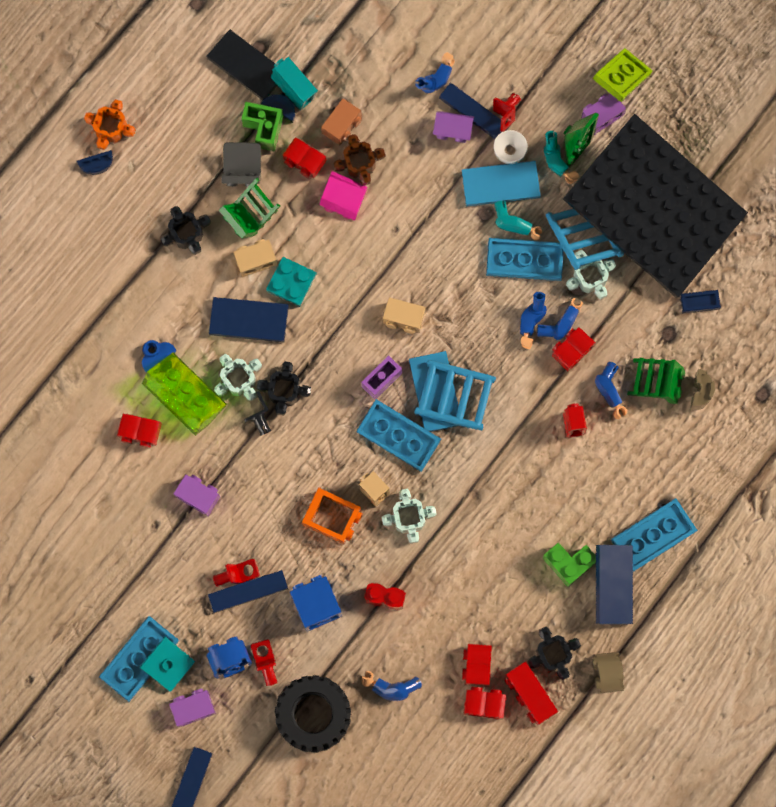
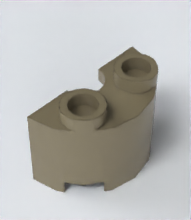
[690,369,715,411]
[592,652,624,694]

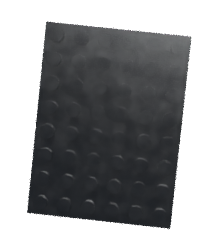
[563,114,748,298]

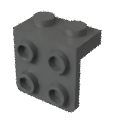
[222,142,261,187]

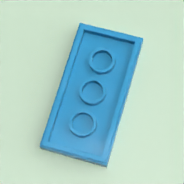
[461,161,541,207]
[486,238,564,281]
[409,351,459,432]
[356,399,442,472]
[611,498,698,572]
[99,616,180,702]

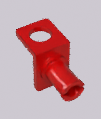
[493,93,521,132]
[213,558,260,587]
[251,639,278,686]

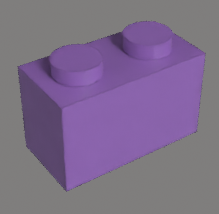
[581,93,626,135]
[433,111,474,143]
[361,355,402,400]
[174,474,220,516]
[169,688,216,728]

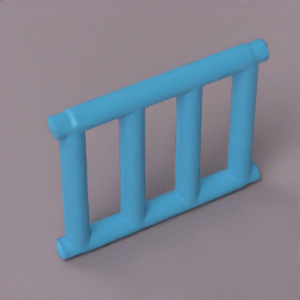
[546,209,624,270]
[414,360,496,431]

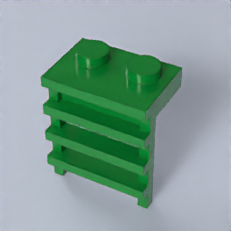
[219,178,280,239]
[627,357,685,404]

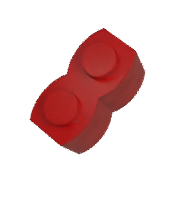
[282,138,327,178]
[552,327,596,372]
[563,403,587,438]
[117,413,162,448]
[364,583,406,610]
[462,644,492,686]
[463,687,506,720]

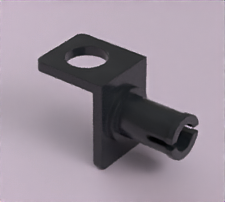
[244,391,272,436]

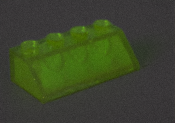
[142,352,227,436]

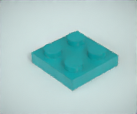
[266,257,317,307]

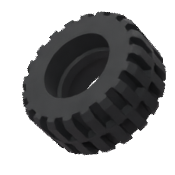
[275,675,351,753]

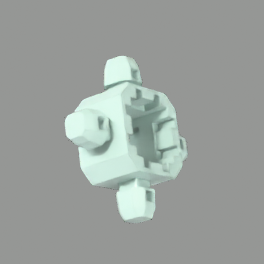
[566,250,616,300]
[214,354,262,401]
[382,489,437,544]

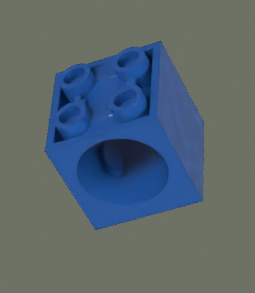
[290,575,343,632]

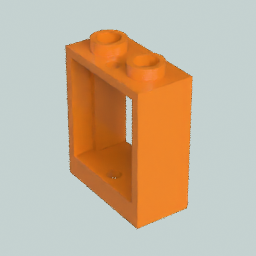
[302,487,363,545]

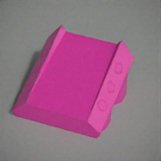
[319,171,368,220]

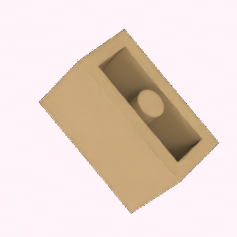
[233,239,278,277]
[383,297,426,334]
[359,471,390,508]

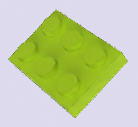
[593,48,653,102]

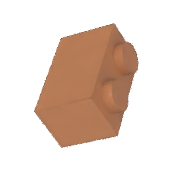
[321,99,362,145]

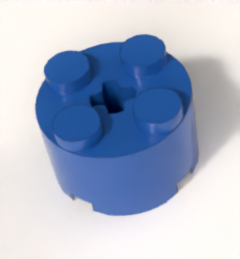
[206,637,252,679]

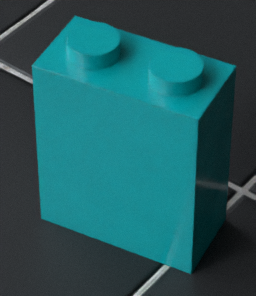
[271,57,318,111]

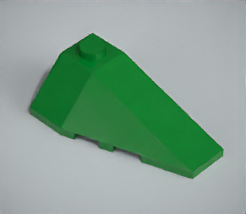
[563,113,599,168]

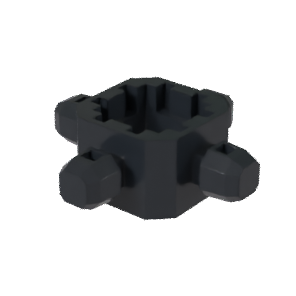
[160,206,211,255]
[257,362,311,416]
[527,626,581,680]

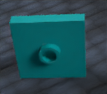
[140,636,196,692]

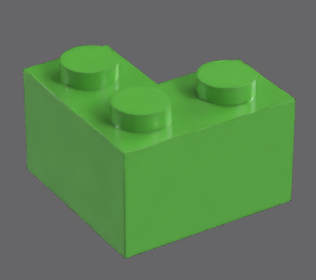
[241,102,283,151]
[543,542,596,587]

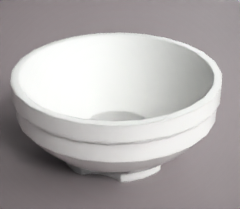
[494,130,528,164]

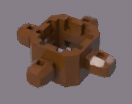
[333,134,386,186]

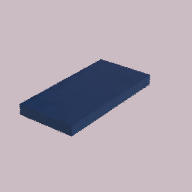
[209,297,289,343]
[596,545,633,624]

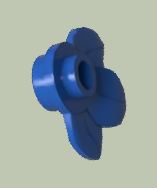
[142,340,177,375]

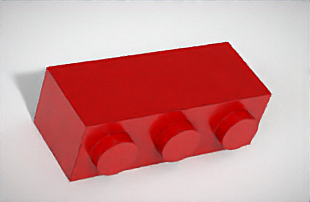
[504,661,559,726]

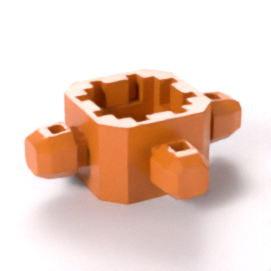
[84,99,136,150]

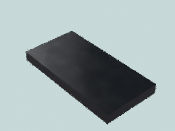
[207,29,278,101]

